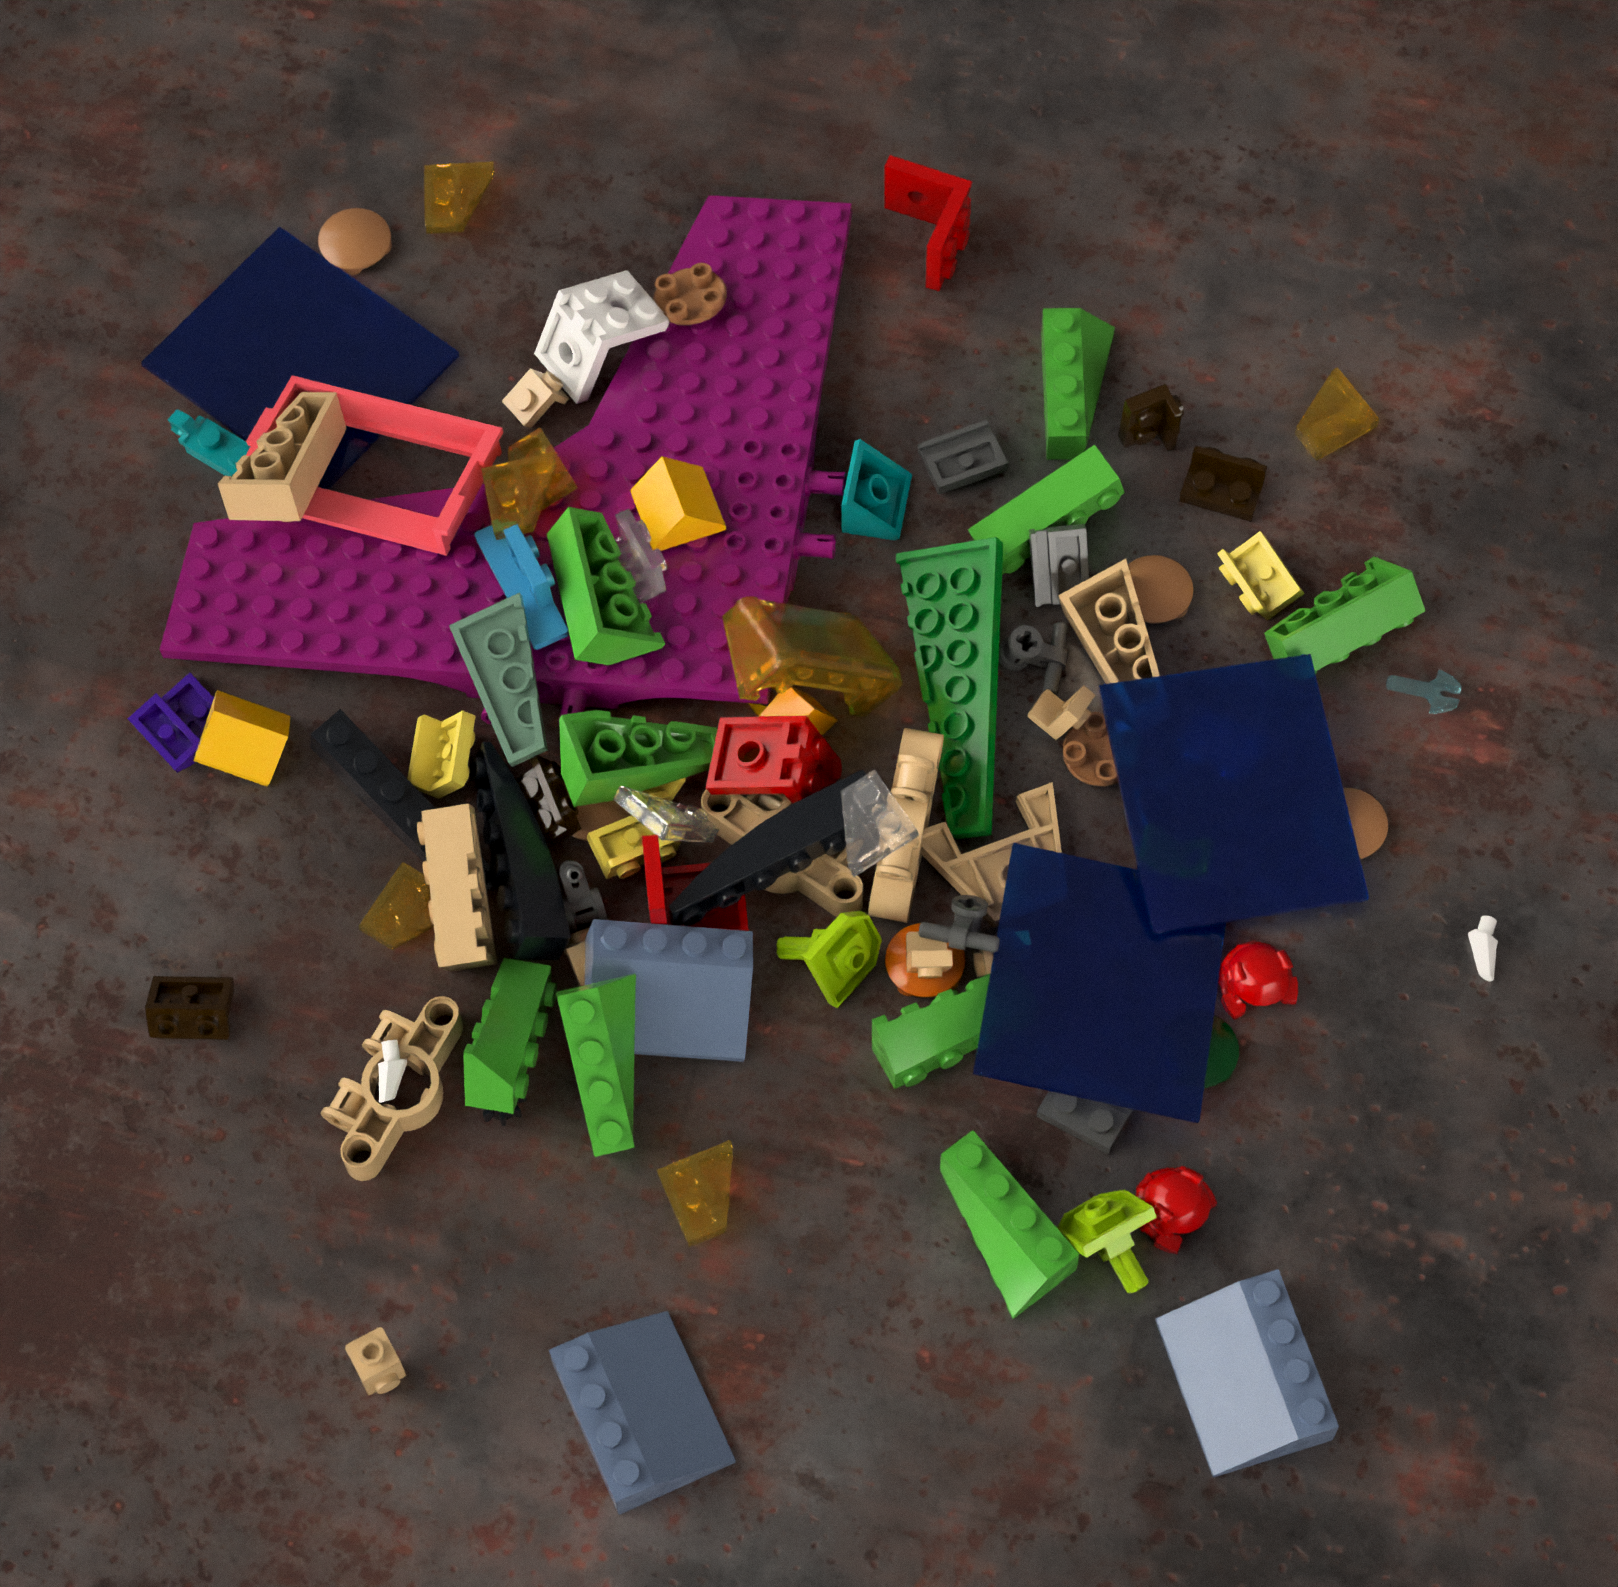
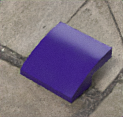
[127,673,214,773]

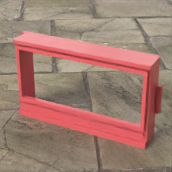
[246,376,503,556]

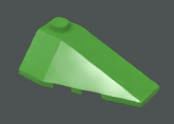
[559,710,717,807]

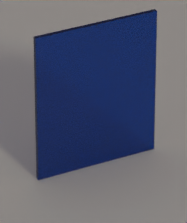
[141,227,459,489]
[1098,654,1369,935]
[973,843,1230,1123]

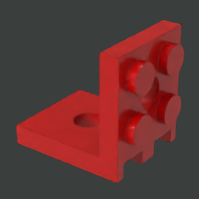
[884,155,972,291]
[705,715,842,804]
[642,835,749,931]

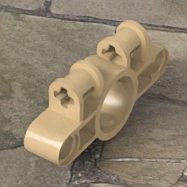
[868,728,944,923]
[701,789,864,917]
[321,996,463,1181]

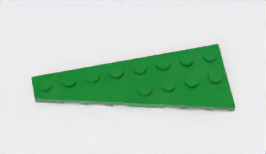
[896,537,1003,840]

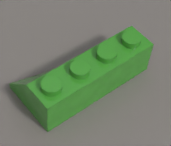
[1041,308,1115,460]
[968,445,1125,575]
[547,507,665,665]
[1264,556,1425,682]
[463,958,557,1114]
[872,964,1038,1089]
[556,973,636,1157]
[940,1130,1079,1319]

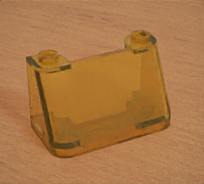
[722,596,903,717]

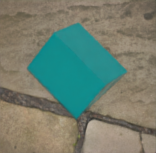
[841,439,912,540]

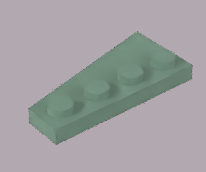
[449,592,548,767]

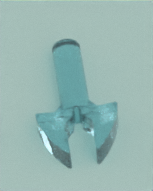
[1386,670,1462,714]

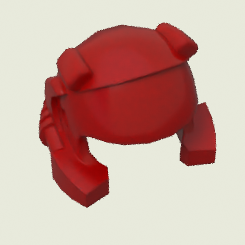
[1217,940,1298,1020]
[1135,1166,1217,1254]

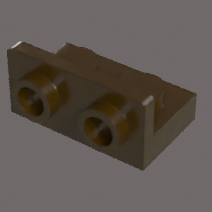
[1118,383,1184,451]
[1179,446,1267,522]
[515,755,582,849]
[145,976,235,1040]

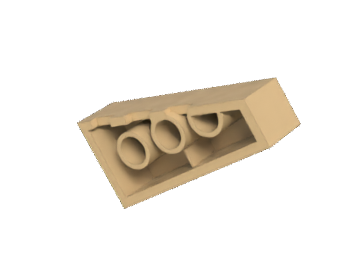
[218,392,347,522]
[1058,558,1171,735]
[417,803,497,972]

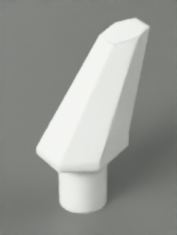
[1468,915,1498,982]
[378,1039,407,1103]

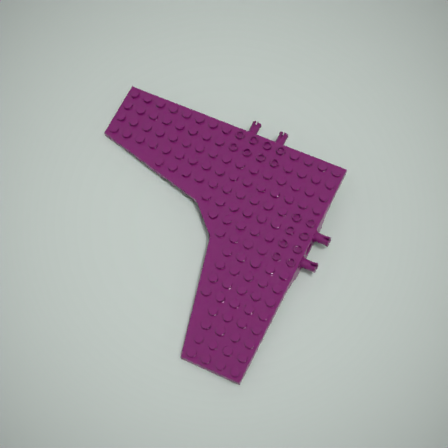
[159,195,852,726]

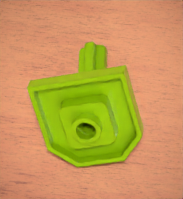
[776,911,882,1008]
[1057,1190,1157,1294]

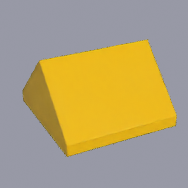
[630,456,726,553]
[194,690,291,787]

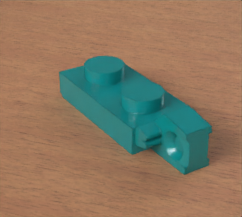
[168,409,251,477]

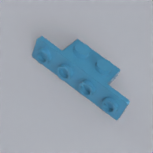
[474,519,569,650]

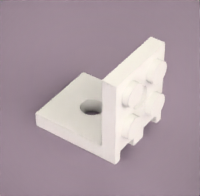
[534,270,669,404]

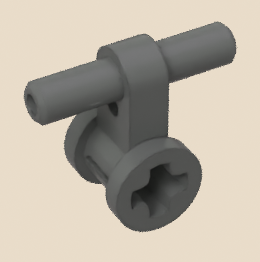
[999,622,1069,695]
[559,860,608,933]
[918,895,1000,953]

